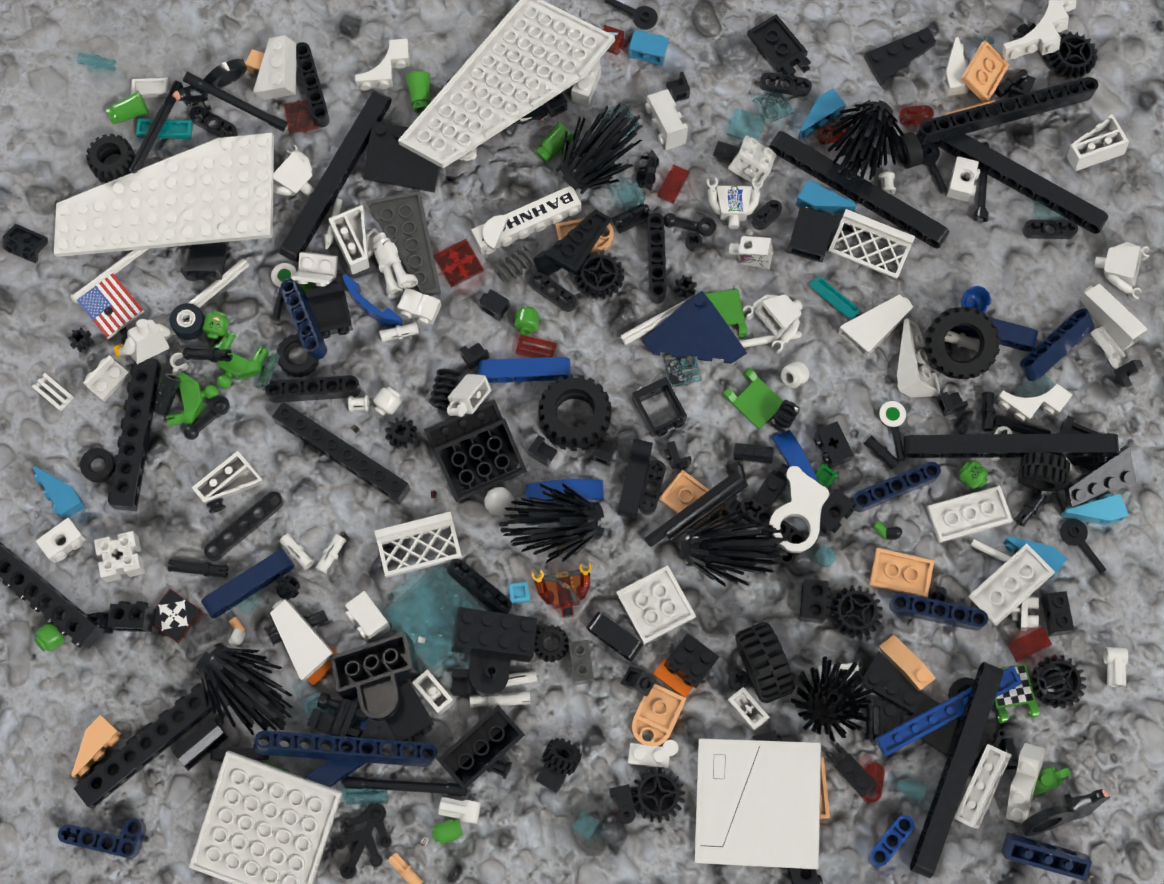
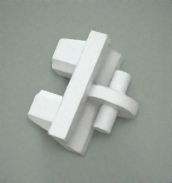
[1010,596,1039,631]

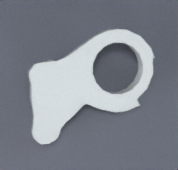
[769,466,829,553]

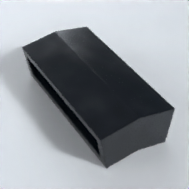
[172,718,228,771]

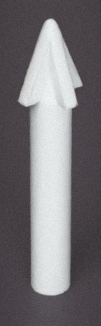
[324,199,343,250]
[971,539,1011,562]

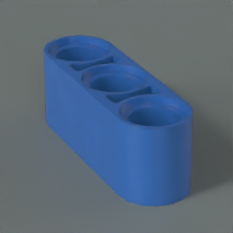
[868,815,914,867]

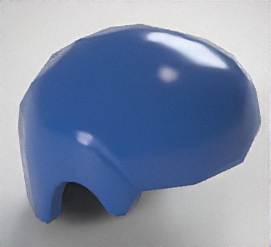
[960,286,991,312]

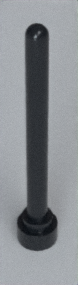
[973,142,989,222]

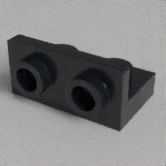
[3,224,48,263]

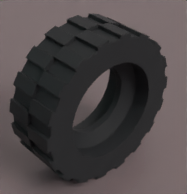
[276,334,320,378]

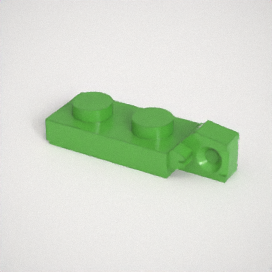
[1033,767,1071,796]

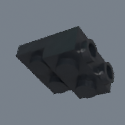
[664,633,720,688]

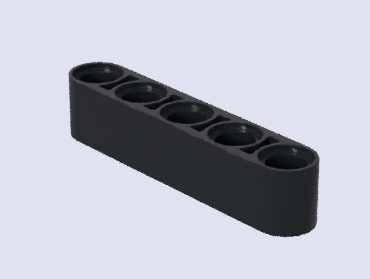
[296,42,330,127]
[647,212,667,304]
[265,375,361,403]

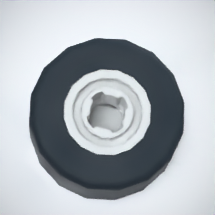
[169,303,205,340]

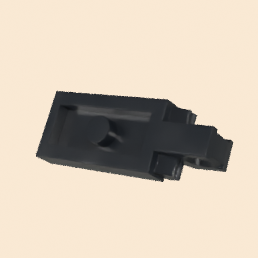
[753,463,789,509]

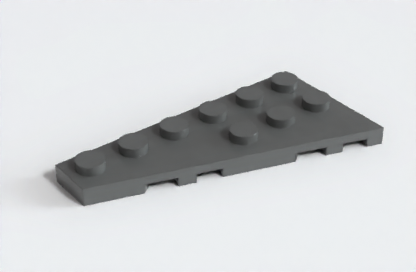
[366,191,441,296]

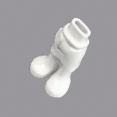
[372,232,418,299]

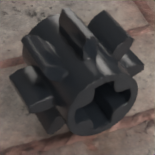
[674,275,697,299]
[68,327,94,352]
[275,575,301,600]

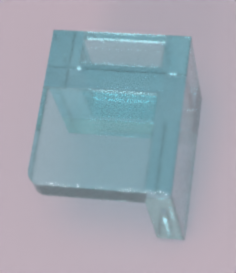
[617,182,645,212]
[300,692,329,720]
[572,811,600,840]

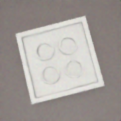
[616,565,696,645]

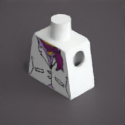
[729,236,773,270]

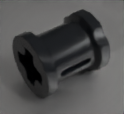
[487,759,512,779]

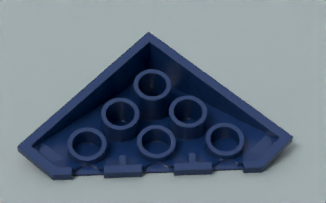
[642,291,747,364]

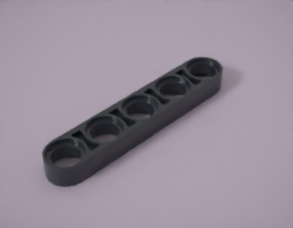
[204,491,284,561]

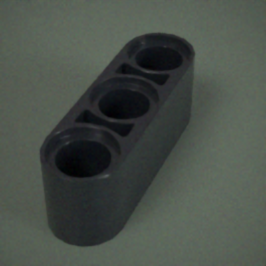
[586,612,644,662]

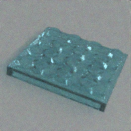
[381,564,485,673]

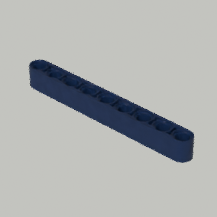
[253,730,438,767]

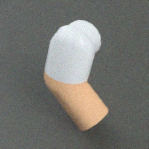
[229,617,246,647]

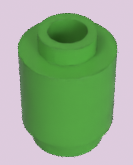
[432,819,463,845]

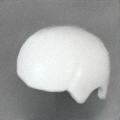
[484,487,515,517]

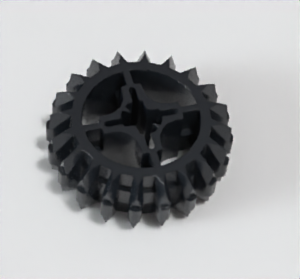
[1048,31,1098,79]
[575,250,624,300]
[829,585,883,639]
[1031,655,1086,709]
[631,767,685,823]

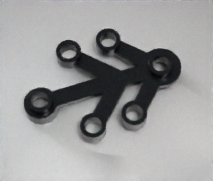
[333,803,392,879]

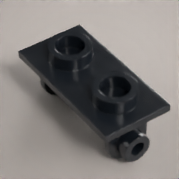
[635,149,659,191]
[611,203,650,234]

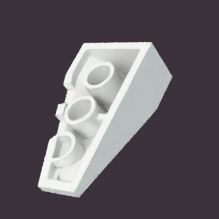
[897,318,941,397]

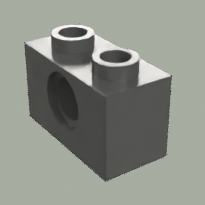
[569,640,594,685]

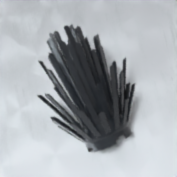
[828,100,904,181]
[556,102,643,195]
[499,483,605,563]
[681,508,788,587]
[195,642,294,735]
[791,656,875,742]

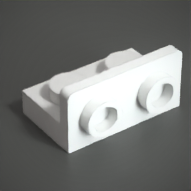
[83,355,130,402]

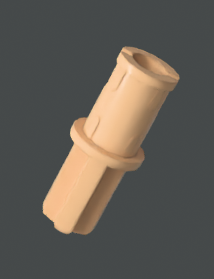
[388,853,424,884]

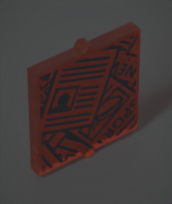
[284,100,319,134]

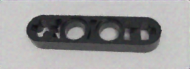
[447,559,512,614]

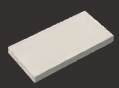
[926,485,1013,543]
[968,543,1055,626]

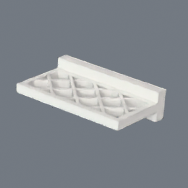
[828,209,915,279]
[374,512,462,578]

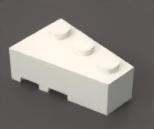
[645,89,688,150]
[328,205,369,275]
[192,451,264,505]

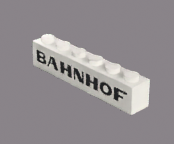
[471,186,581,255]

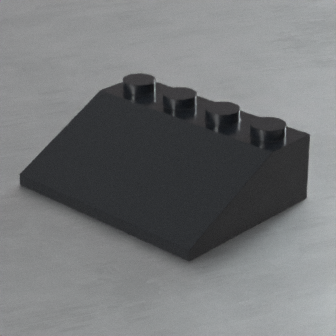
[363,121,441,193]

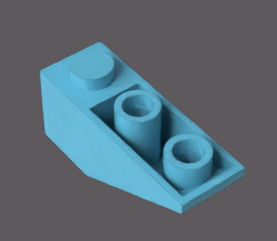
[1061,493,1129,525]

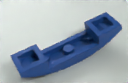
[343,274,403,327]
[772,430,818,482]
[526,479,604,503]

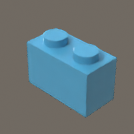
[628,30,669,66]

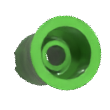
[405,71,431,114]
[106,91,149,124]
[534,122,573,163]

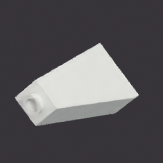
[1080,284,1148,351]
[838,294,913,359]
[270,600,335,681]

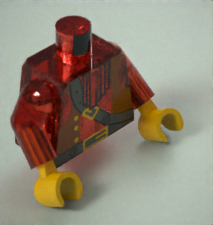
[531,561,591,618]

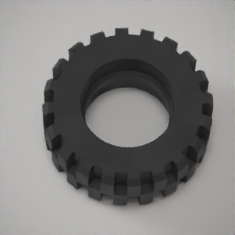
[924,307,1001,379]
[538,375,611,451]
[735,622,795,703]

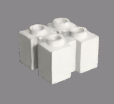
[94,531,145,583]

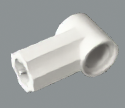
[1103,647,1128,687]
[438,797,481,824]

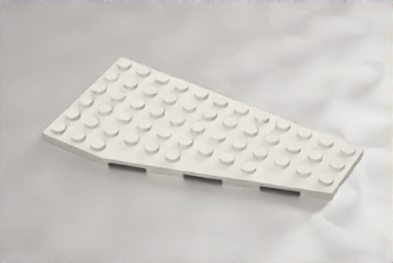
[398,0,615,168]
[54,133,274,257]

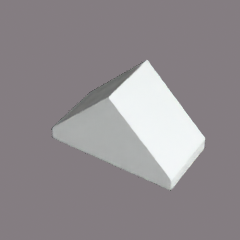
[728,687,770,730]

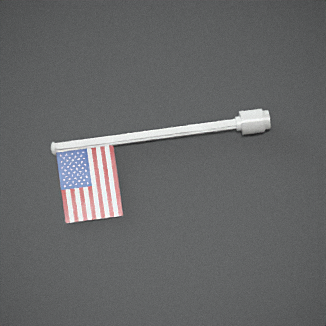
[70,249,148,339]

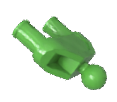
[214,330,269,389]
[159,372,219,427]

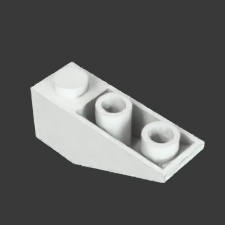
[943,37,969,96]

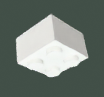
[345,591,392,643]

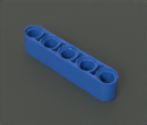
[478,357,571,383]

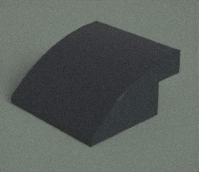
[423,399,527,502]

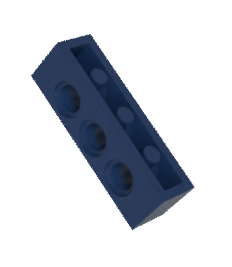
[1001,832,1092,881]

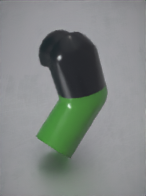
[873,520,903,540]

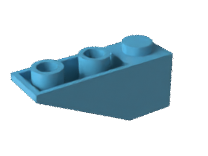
[798,88,846,140]
[796,180,857,214]
[33,466,86,519]
[1002,536,1067,580]

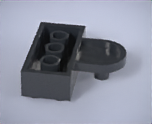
[451,607,537,696]
[330,632,420,721]

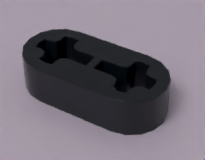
[752,200,782,230]

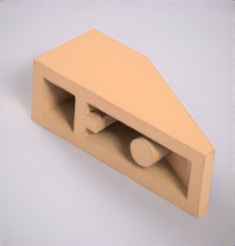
[878,635,936,692]

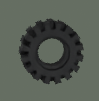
[534,625,569,663]
[542,738,582,776]

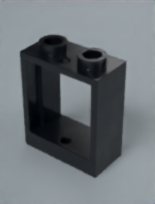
[632,377,687,438]

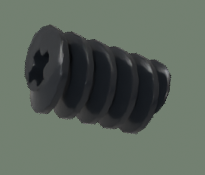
[429,368,460,411]

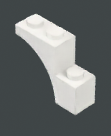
[355,39,410,91]
[996,384,1073,423]
[1006,743,1045,823]

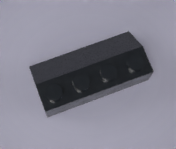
[437,705,525,790]

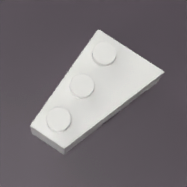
[253,35,296,100]
[1067,114,1129,171]

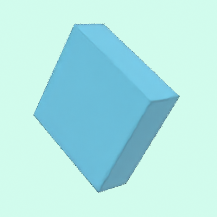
[508,581,530,604]

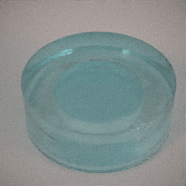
[815,547,835,567]

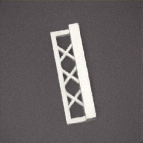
[954,744,1011,829]

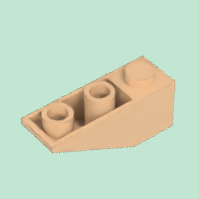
[71,715,122,779]

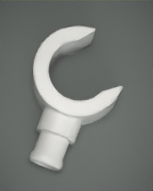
[170,353,188,375]

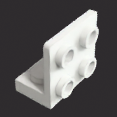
[728,135,776,186]
[292,251,338,286]

